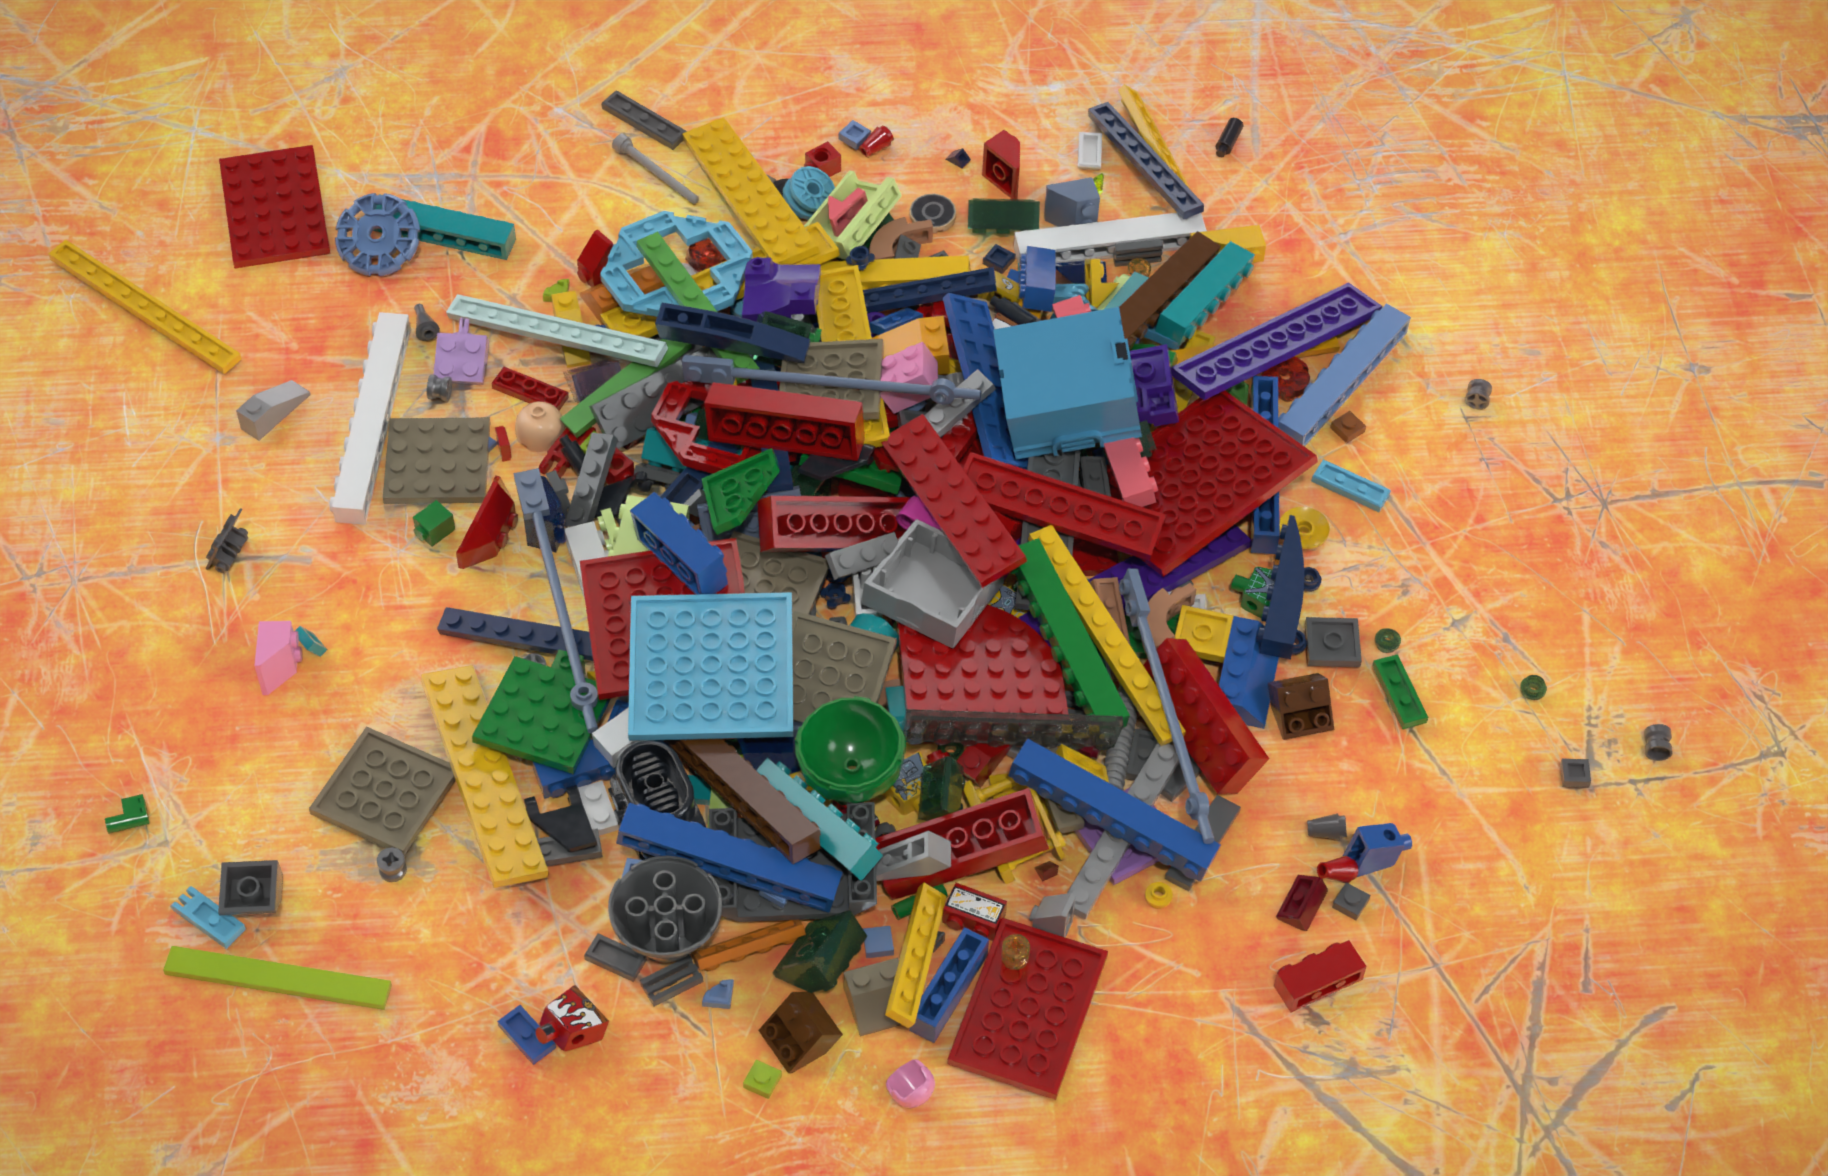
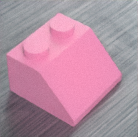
[254,621,302,695]

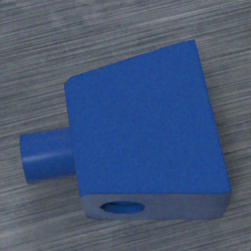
[1343,823,1412,878]

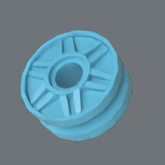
[783,166,835,220]

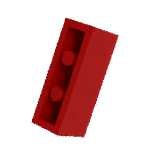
[1274,940,1367,1013]

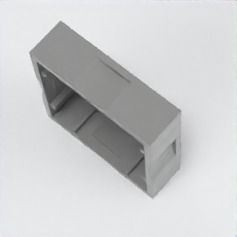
[862,519,1005,649]

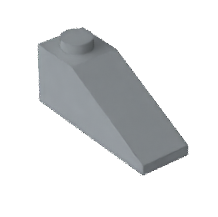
[236,380,311,441]
[876,831,951,881]

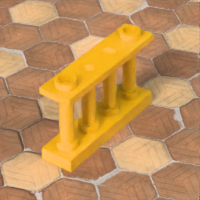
[961,777,1066,884]

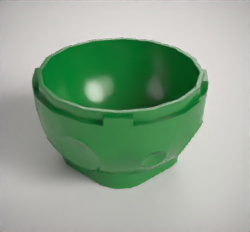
[795,696,906,805]

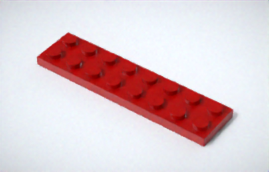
[881,414,1027,588]
[963,452,1166,561]

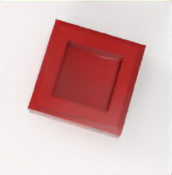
[495,426,512,462]

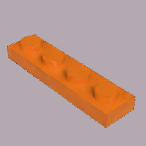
[691,919,806,971]

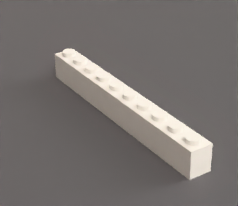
[329,312,411,525]

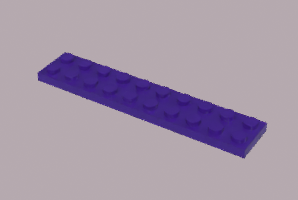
[1171,282,1382,400]
[1019,524,1252,648]

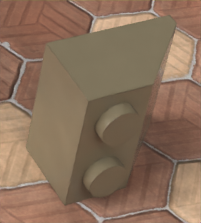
[843,957,901,1037]

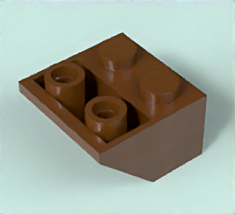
[1268,673,1335,740]
[758,992,843,1074]

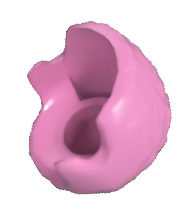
[886,1059,935,1108]

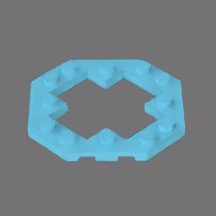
[600,211,753,317]

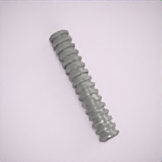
[1104,682,1138,791]

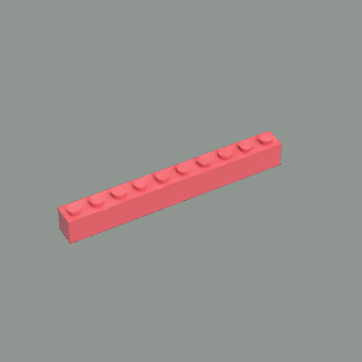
[1052,295,1158,507]

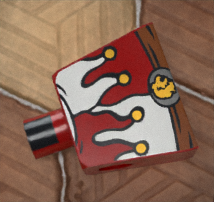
[536,985,609,1051]

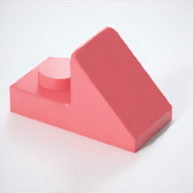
[828,188,868,237]

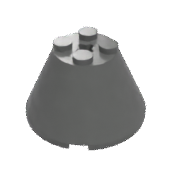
[608,856,722,963]

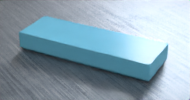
[1311,459,1391,512]

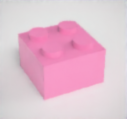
[880,342,938,413]

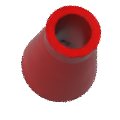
[859,125,894,157]
[1317,856,1358,883]

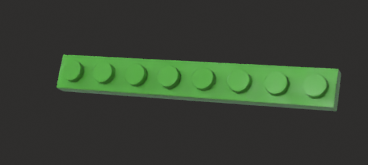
[636,231,759,384]

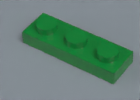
[1372,654,1429,729]

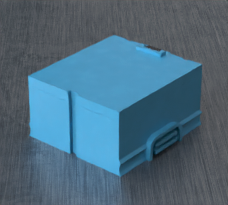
[993,307,1142,459]

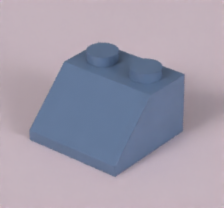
[1044,177,1100,227]

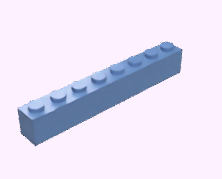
[1278,303,1411,446]

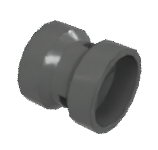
[1644,724,1673,761]

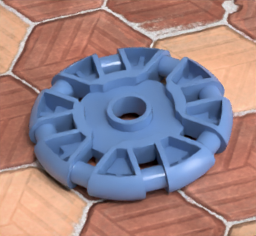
[335,193,420,276]

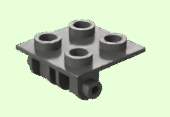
[206,508,248,573]

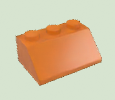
[580,264,665,325]

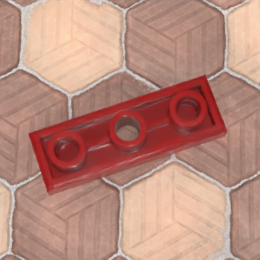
[491,367,569,411]

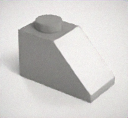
[1029,893,1076,937]

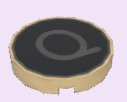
[909,193,956,234]

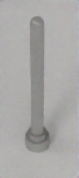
[612,133,699,204]

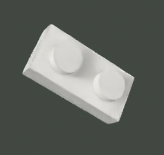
[578,781,619,836]

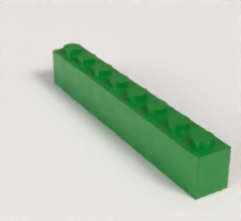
[1010,538,1130,737]

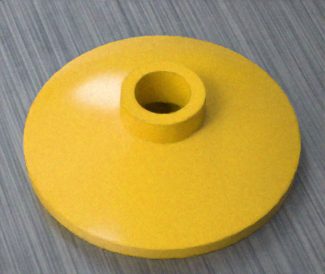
[1280,507,1330,549]

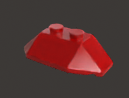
[456,475,518,569]

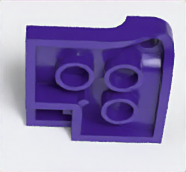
[742,257,821,322]
[1129,344,1179,427]

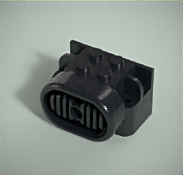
[608,741,706,860]

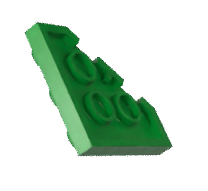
[702,448,780,535]

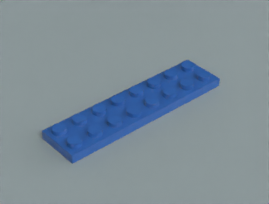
[943,293,1028,470]

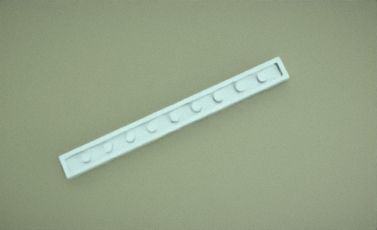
[446,294,668,367]

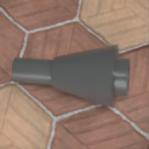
[414,303,440,341]

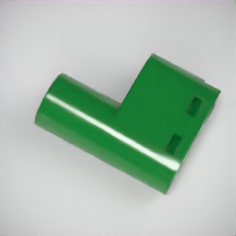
[105,794,150,834]

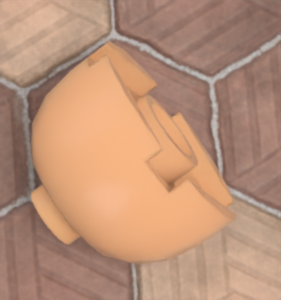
[515,401,565,452]

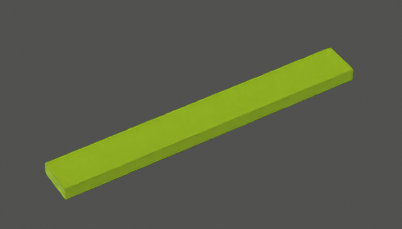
[163,946,392,1010]

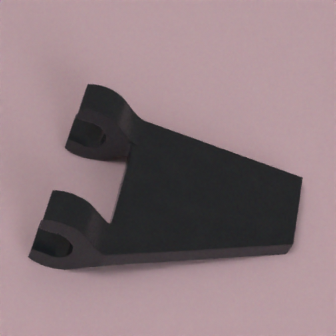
[798,444,875,481]
[594,471,653,519]
[524,785,597,852]

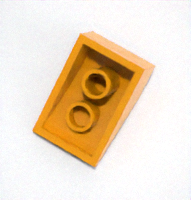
[872,316,950,374]

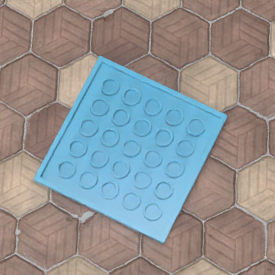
[628,592,793,741]

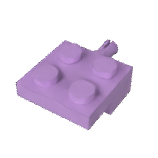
[433,318,489,385]

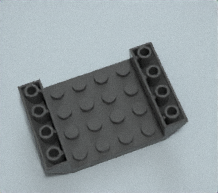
[709,802,877,922]

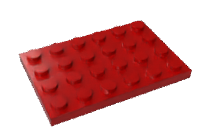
[219,145,331,269]
[947,917,1108,1100]

